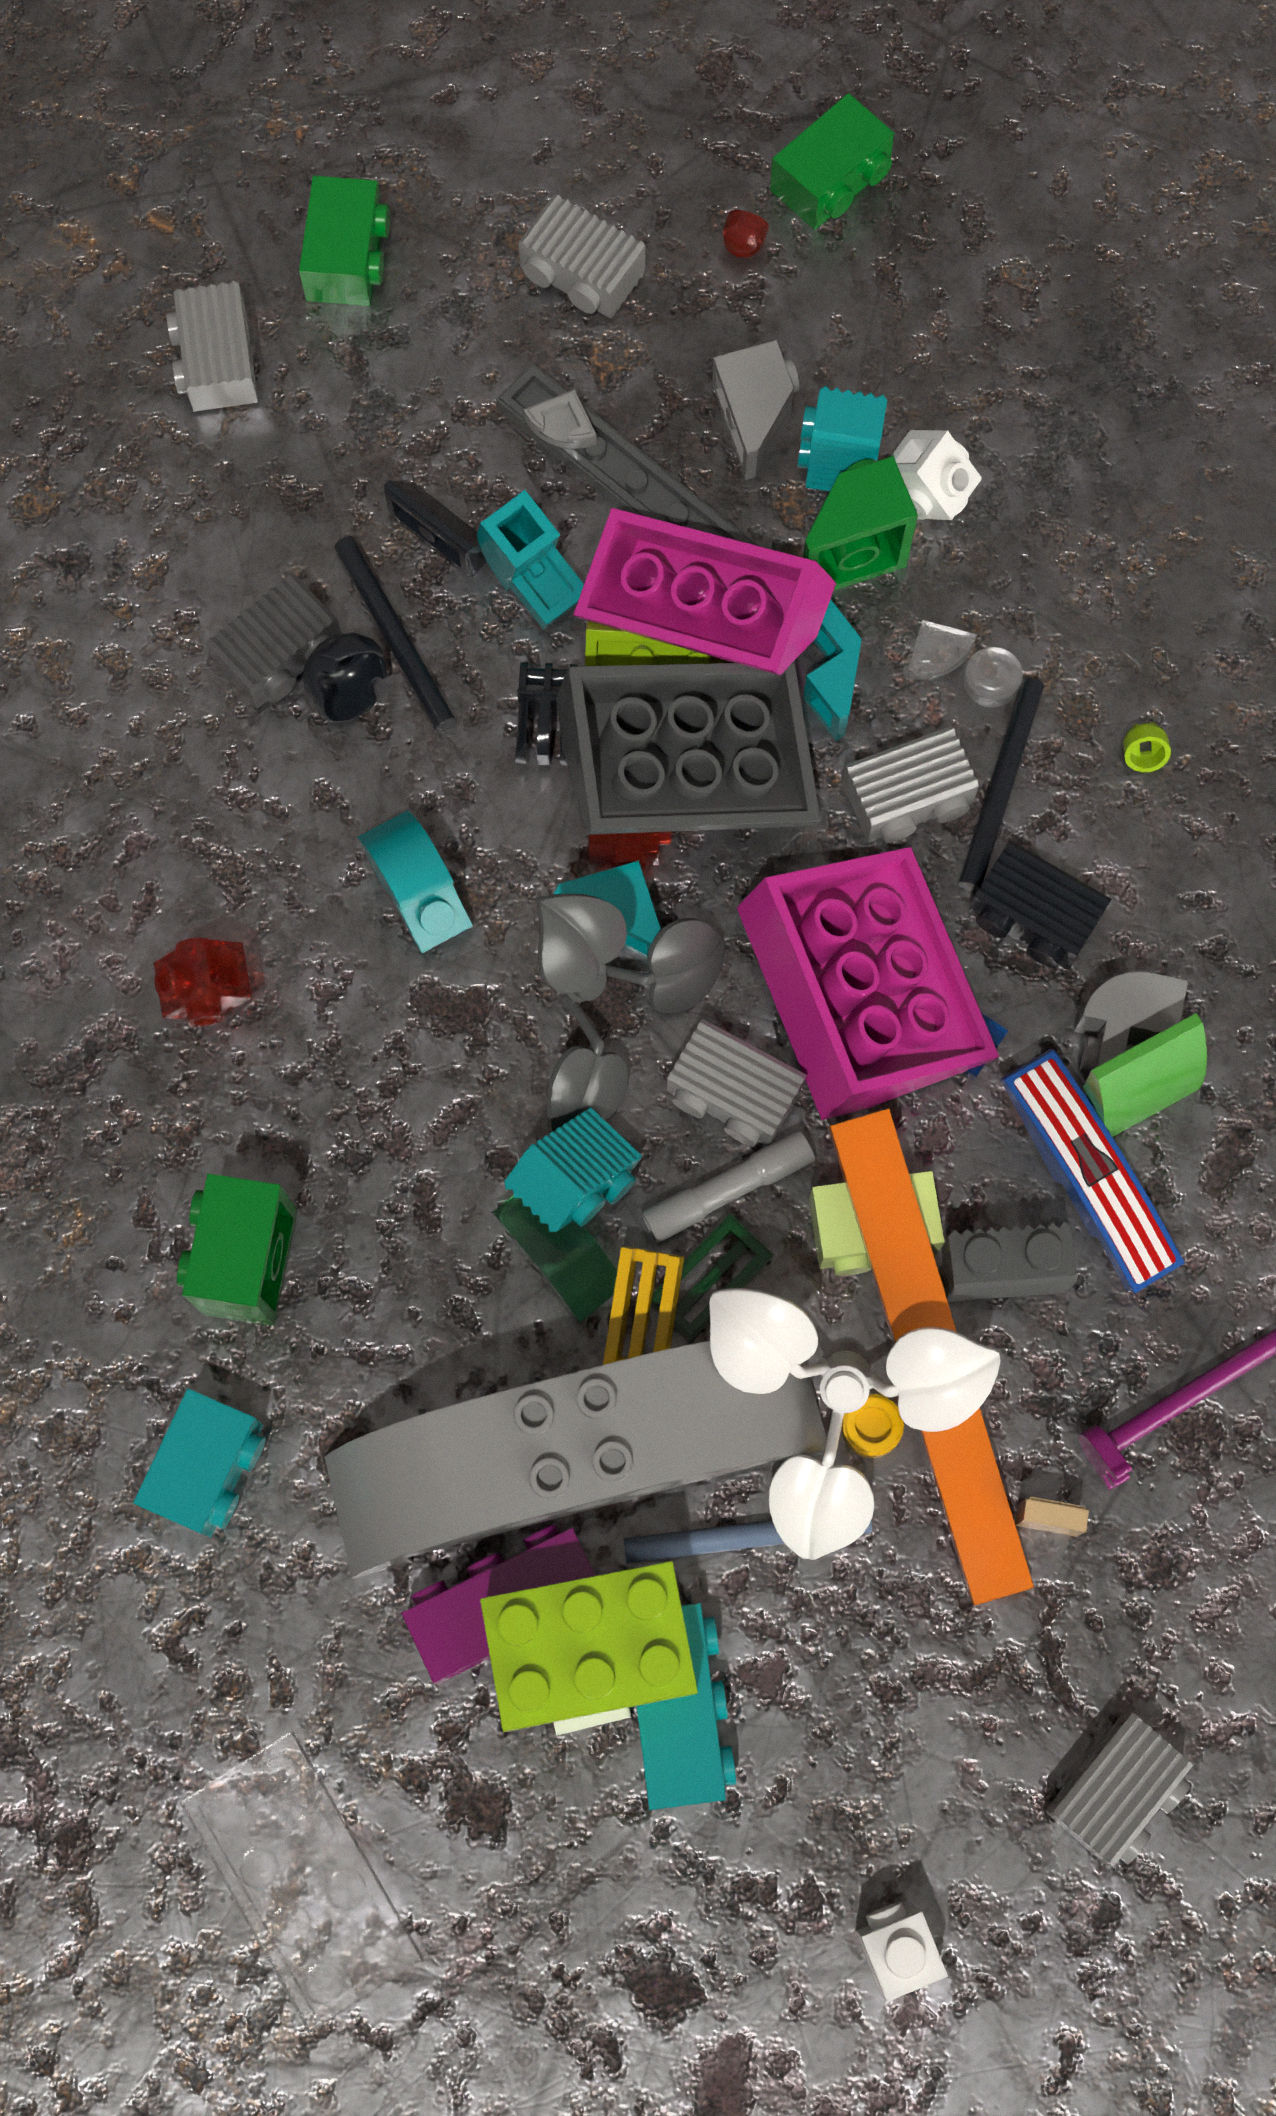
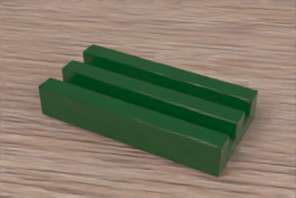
[651,1214,774,1344]

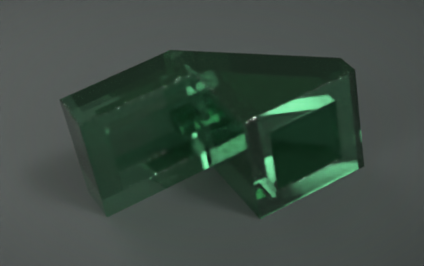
[492,1195,617,1322]

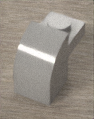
[1074,971,1188,1074]

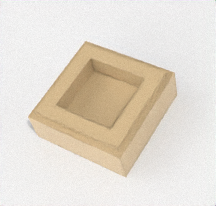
[1015,1496,1089,1537]

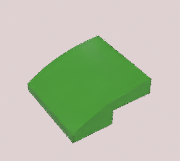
[1083,1013,1207,1137]

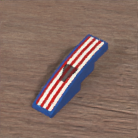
[1000,1049,1185,1294]

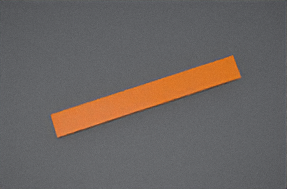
[828,1109,1034,1606]

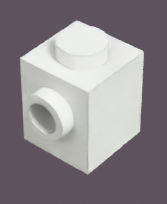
[855,1901,948,2002]

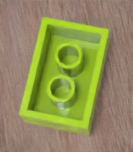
[480,1561,698,1732]

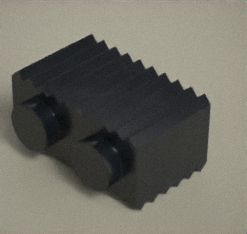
[969,840,1112,970]

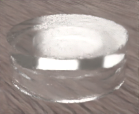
[963,647,1023,707]

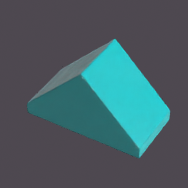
[553,861,661,958]

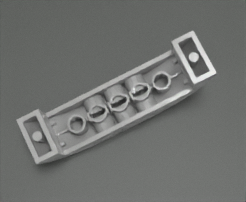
[325,1341,827,1579]

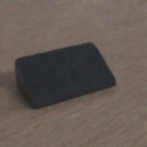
[384,480,487,577]

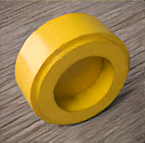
[841,1394,904,1458]

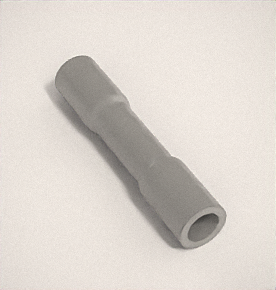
[640,1130,815,1244]

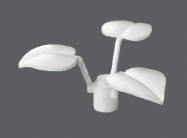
[709,1288,1000,1560]

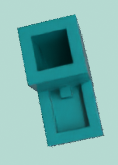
[477,490,584,630]
[357,810,473,953]

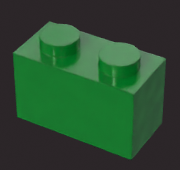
[770,93,895,230]
[299,175,390,306]

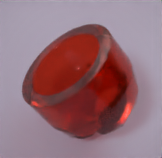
[722,210,769,258]

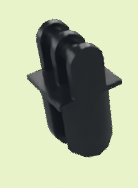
[514,662,578,767]

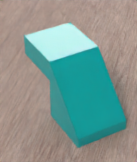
[803,599,862,741]

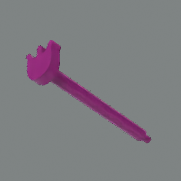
[1078,1329,1276,1491]

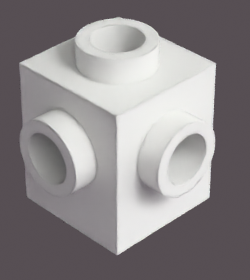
[891,430,982,520]

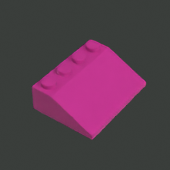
[737,847,1000,1120]

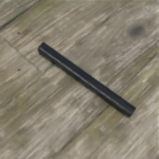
[334,536,456,731]
[958,678,1044,892]

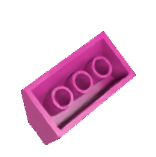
[573,508,836,675]

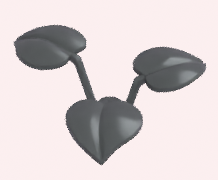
[536,893,725,1133]

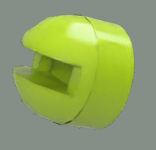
[1123,722,1171,772]

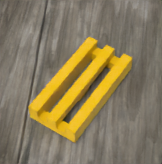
[603,1246,684,1365]

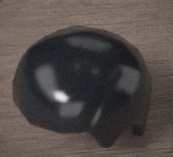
[303,632,387,724]

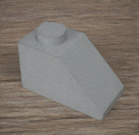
[712,340,800,480]

